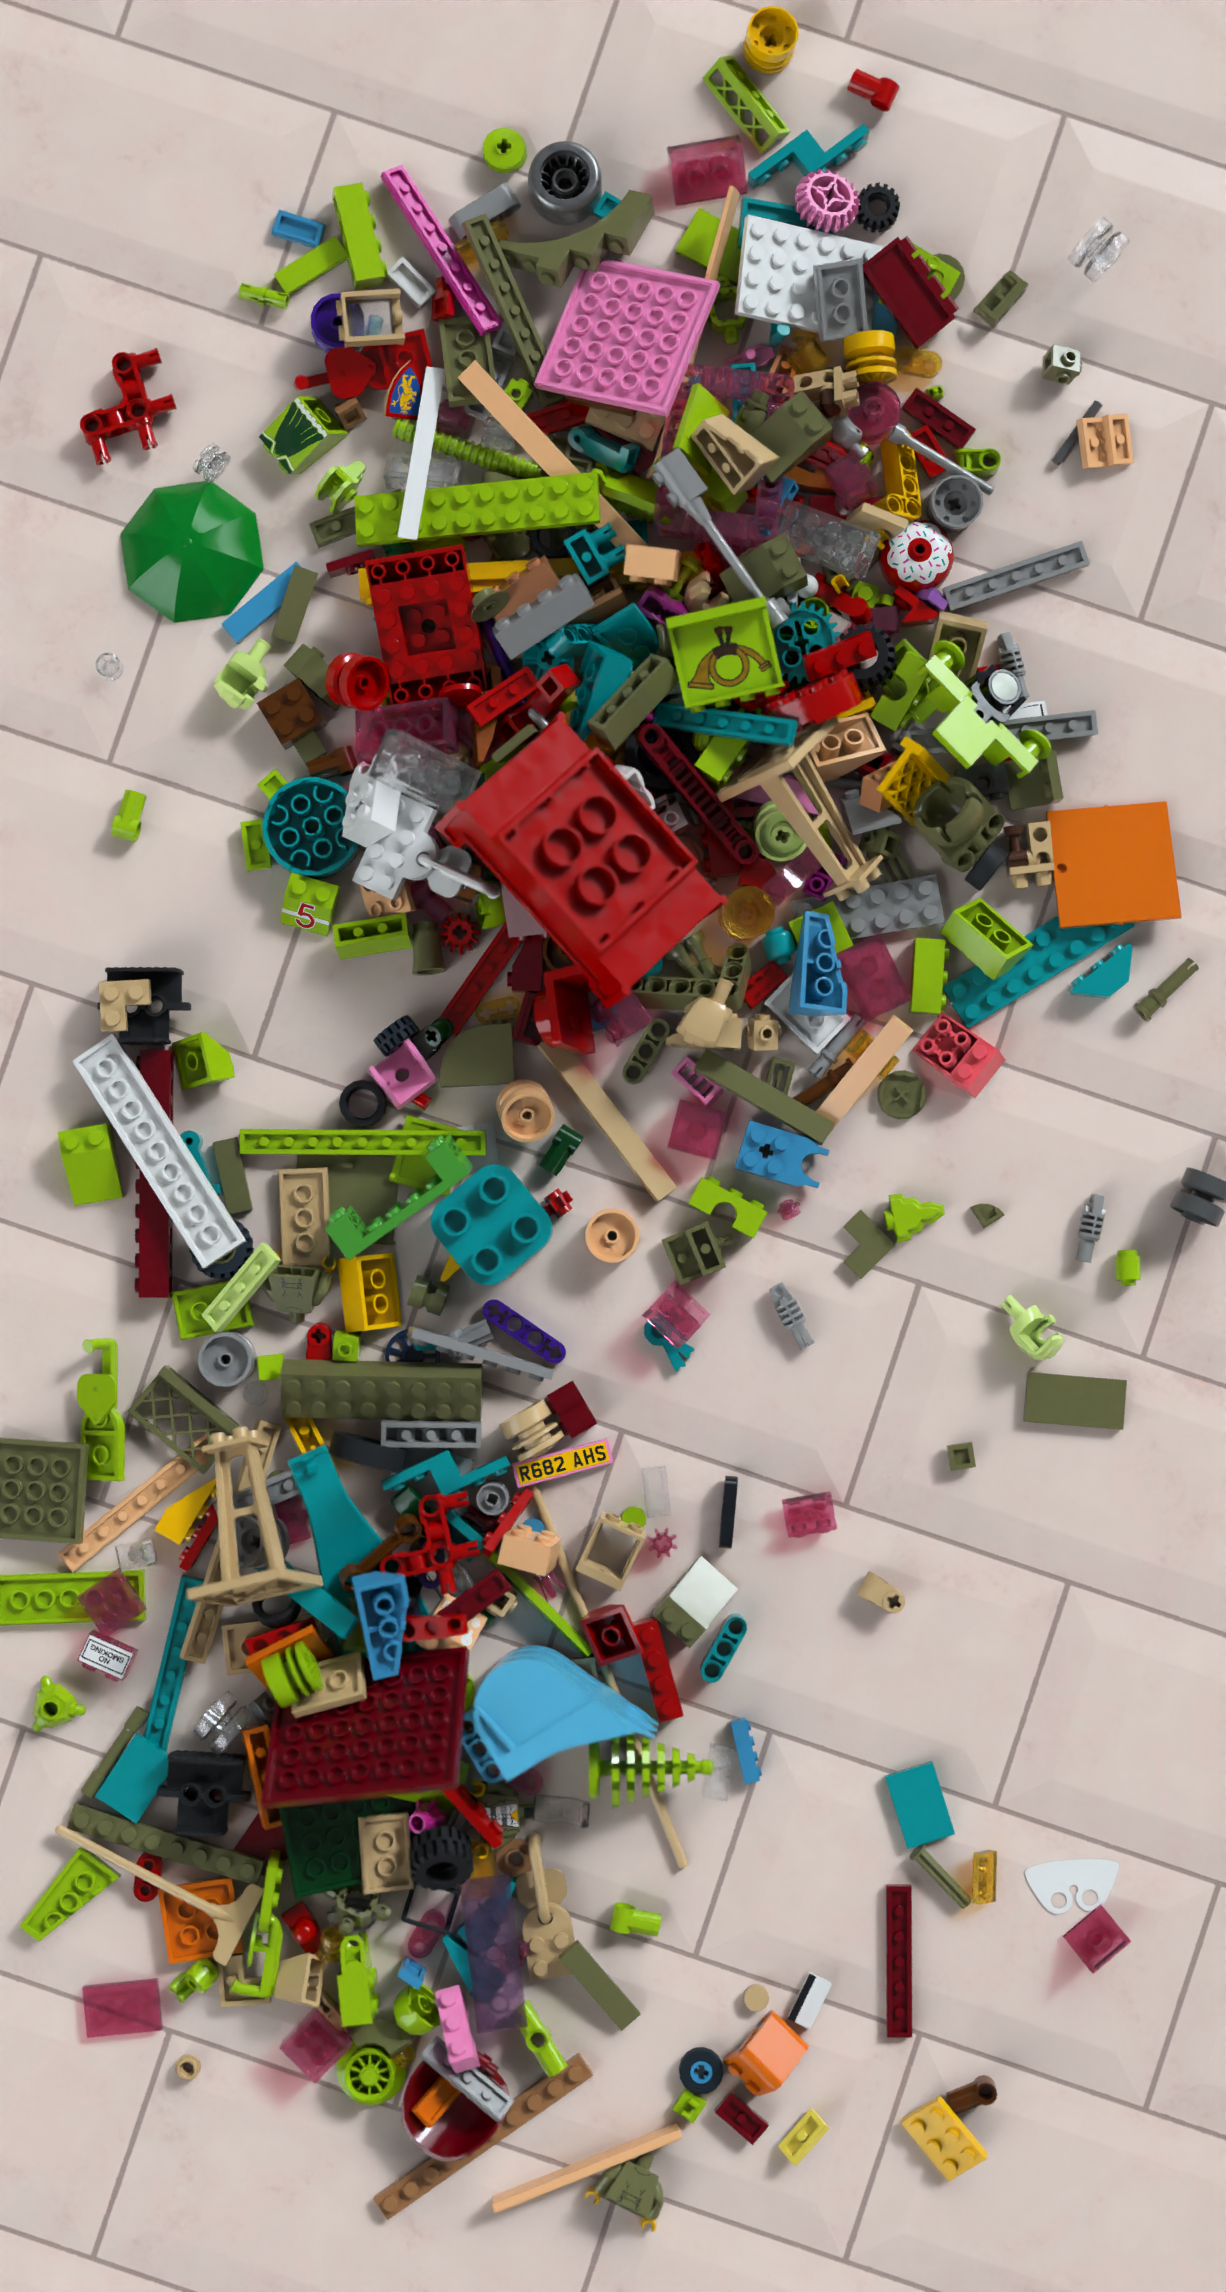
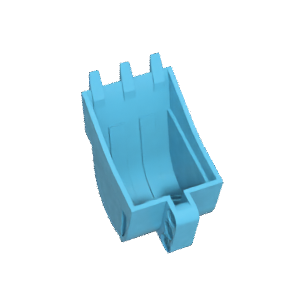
[462,1645,659,1783]

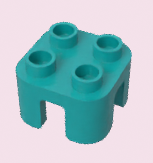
[431,1164,553,1285]

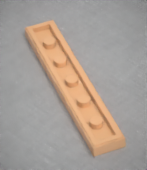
[816,1015,913,1135]

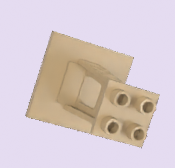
[716,717,883,901]
[187,1427,323,1607]

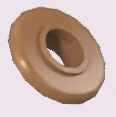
[496,1838,532,1877]

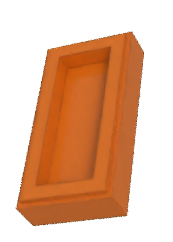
[411,2075,461,2129]

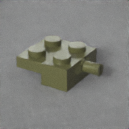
[662,1221,735,1286]

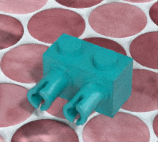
[563,522,626,588]

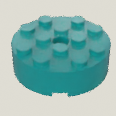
[262,777,361,879]

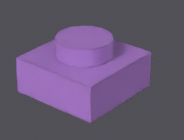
[914,587,948,611]

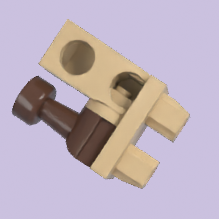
[793,366,860,418]
[1003,821,1055,890]

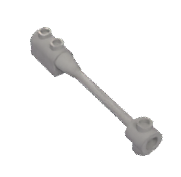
[652,447,791,631]

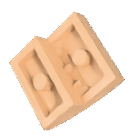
[1077,414,1134,469]

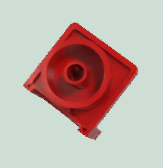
[534,965,596,1055]

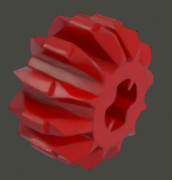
[439,913,481,955]

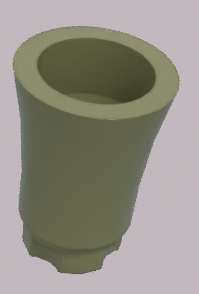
[412,921,446,976]

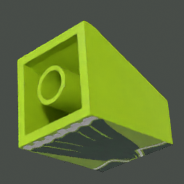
[259,396,348,474]

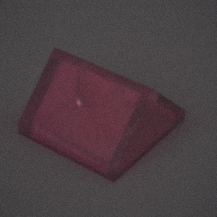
[1063,1904,1131,1974]

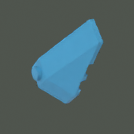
[351,1571,409,1681]

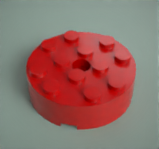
[760,668,864,733]

